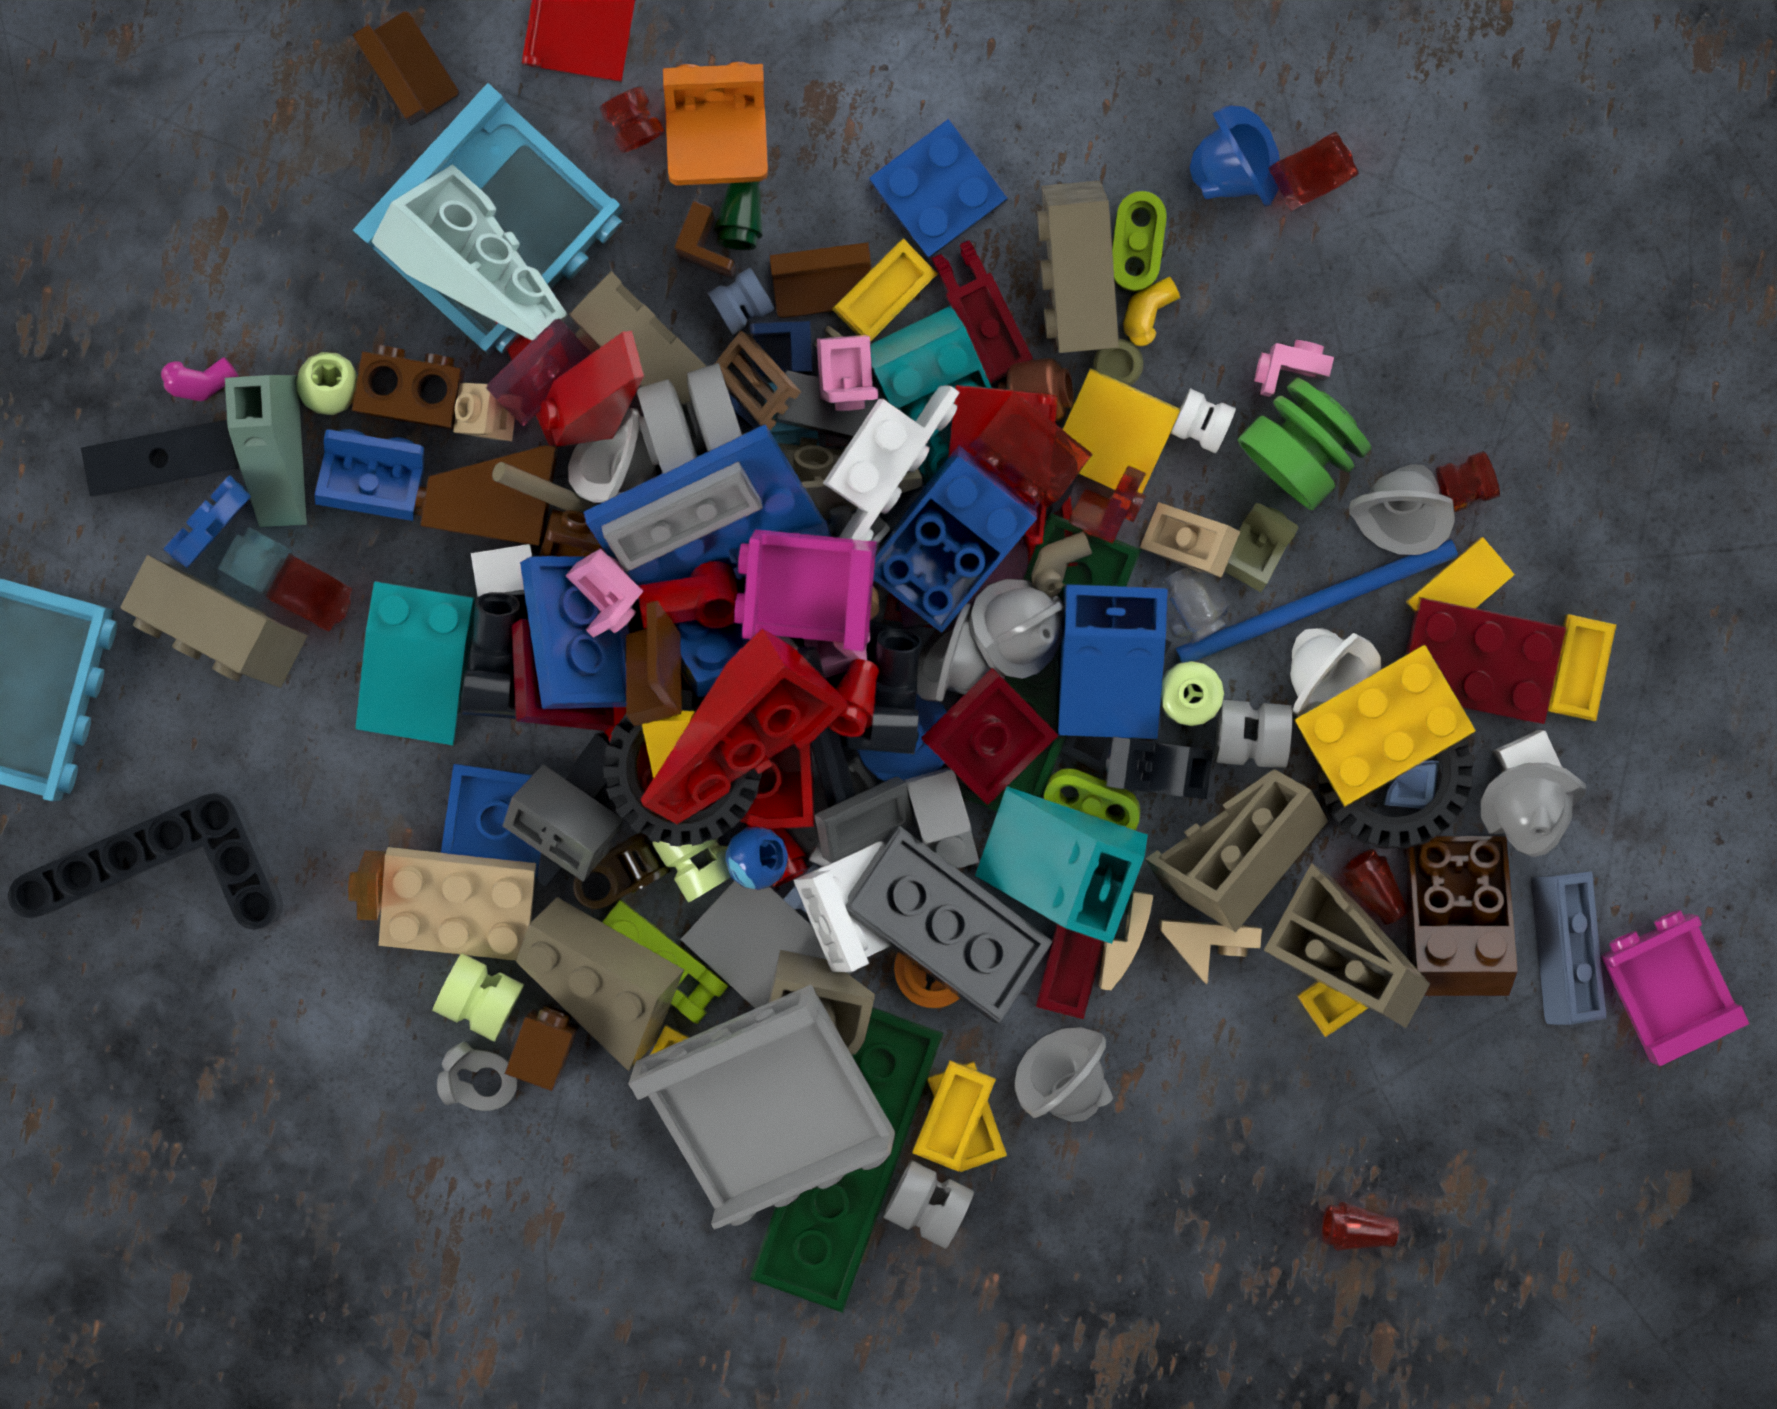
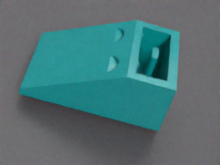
[870,305,992,484]
[975,786,1148,944]

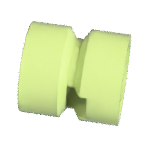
[652,837,731,903]
[432,953,524,1042]

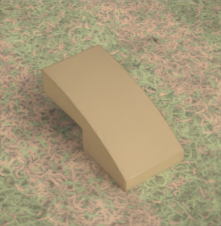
[1098,891,1153,990]

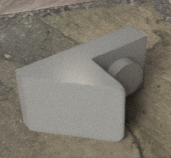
[905,767,979,869]

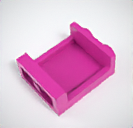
[734,530,877,651]
[1600,910,1750,1066]

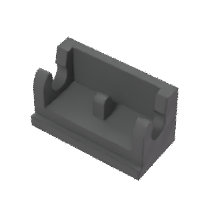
[503,764,624,882]

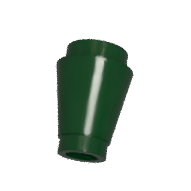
[713,182,763,250]

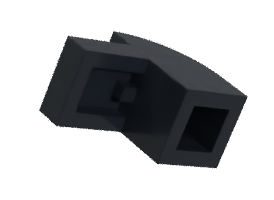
[1106,737,1213,799]

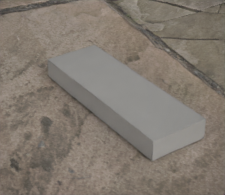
[602,461,763,572]

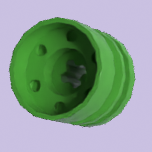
[1237,377,1372,510]

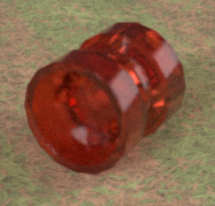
[599,86,665,153]
[1436,451,1500,512]

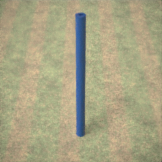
[1175,539,1458,663]

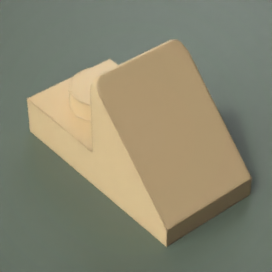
[1140,502,1240,578]
[1158,918,1262,984]

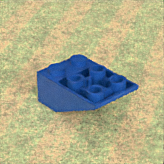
[874,445,1037,633]
[1058,584,1168,739]

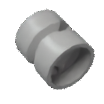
[1215,700,1292,769]
[883,1160,974,1249]

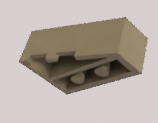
[1037,180,1119,353]
[1145,769,1328,933]
[1264,863,1430,1028]

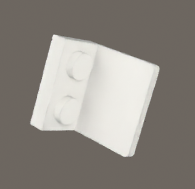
[794,842,890,972]

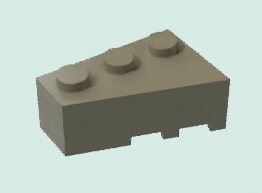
[569,271,707,404]
[120,555,308,688]
[516,897,684,1071]

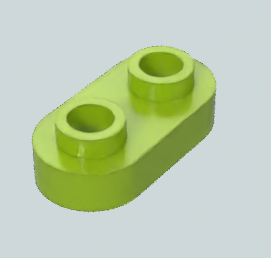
[1112,191,1167,292]
[1044,769,1141,830]

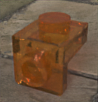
[348,850,386,921]

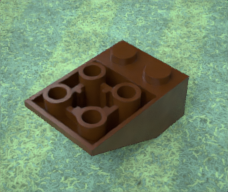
[1407,836,1518,996]

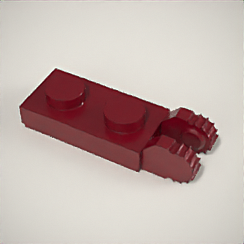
[931,240,1033,384]

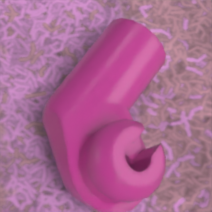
[161,357,239,401]

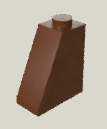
[414,445,559,547]

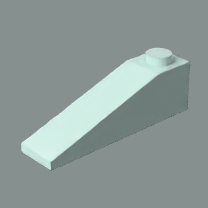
[371,164,567,341]

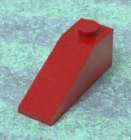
[541,331,644,447]

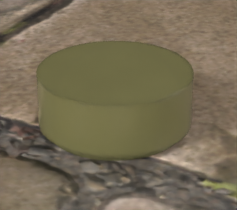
[1093,339,1143,386]

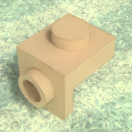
[453,383,518,441]

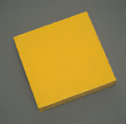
[1060,368,1181,501]

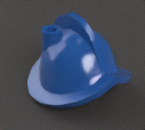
[1189,105,1281,207]

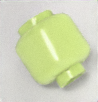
[1160,661,1224,726]

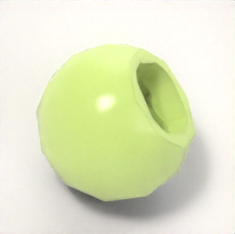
[296,352,358,415]

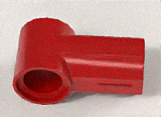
[638,561,738,629]

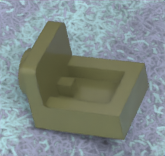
[1224,503,1299,592]

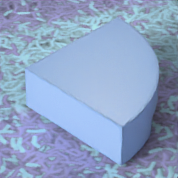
[1383,760,1439,809]

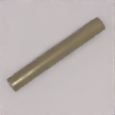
[492,462,601,513]

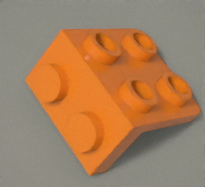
[663,62,768,185]

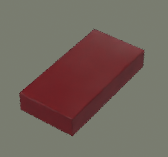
[1035,924,1104,1020]

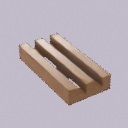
[714,331,801,430]

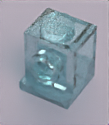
[218,527,294,594]

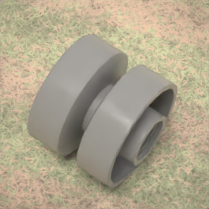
[637,363,742,474]

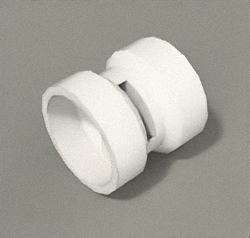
[1170,388,1236,453]

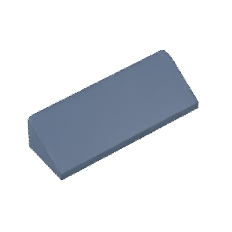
[1531,871,1607,1025]

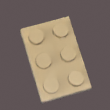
[379,847,536,961]

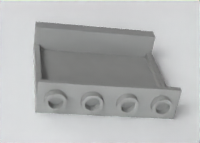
[628,984,895,1230]

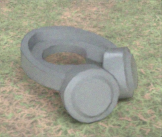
[437,1042,517,1111]

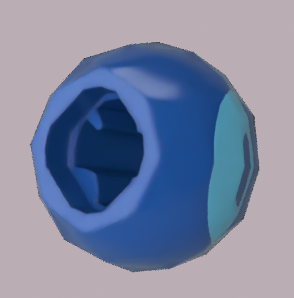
[725,827,788,890]

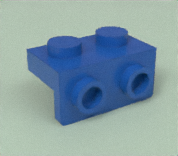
[314,429,425,521]

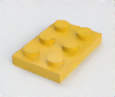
[1294,645,1476,807]

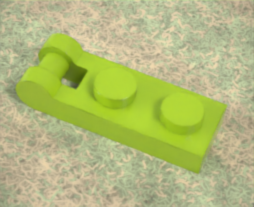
[602,899,729,1025]

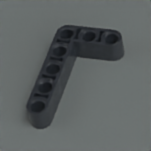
[8,792,283,930]

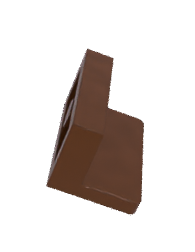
[352,11,459,126]
[674,201,737,280]
[769,242,871,318]
[626,601,682,726]

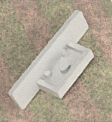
[823,386,959,541]

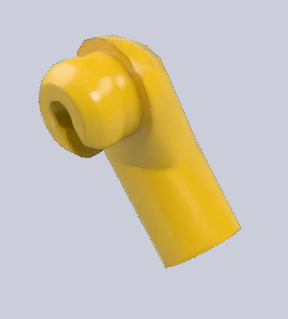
[1123,276,1181,346]

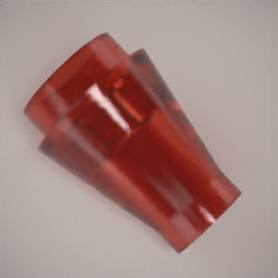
[1342,849,1409,925]
[1322,1201,1399,1251]

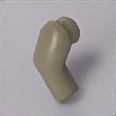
[1031,531,1092,597]

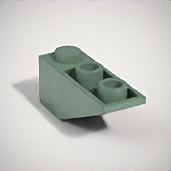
[225,375,307,527]

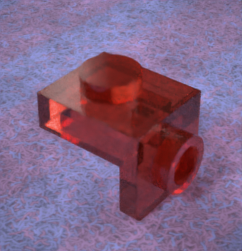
[1268,132,1359,212]
[1069,465,1146,544]
[265,553,352,632]

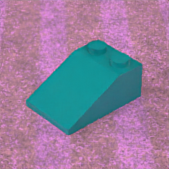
[355,581,476,745]

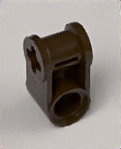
[573,832,671,909]

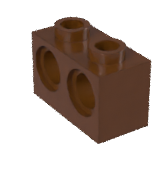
[352,345,465,430]
[505,1005,579,1091]

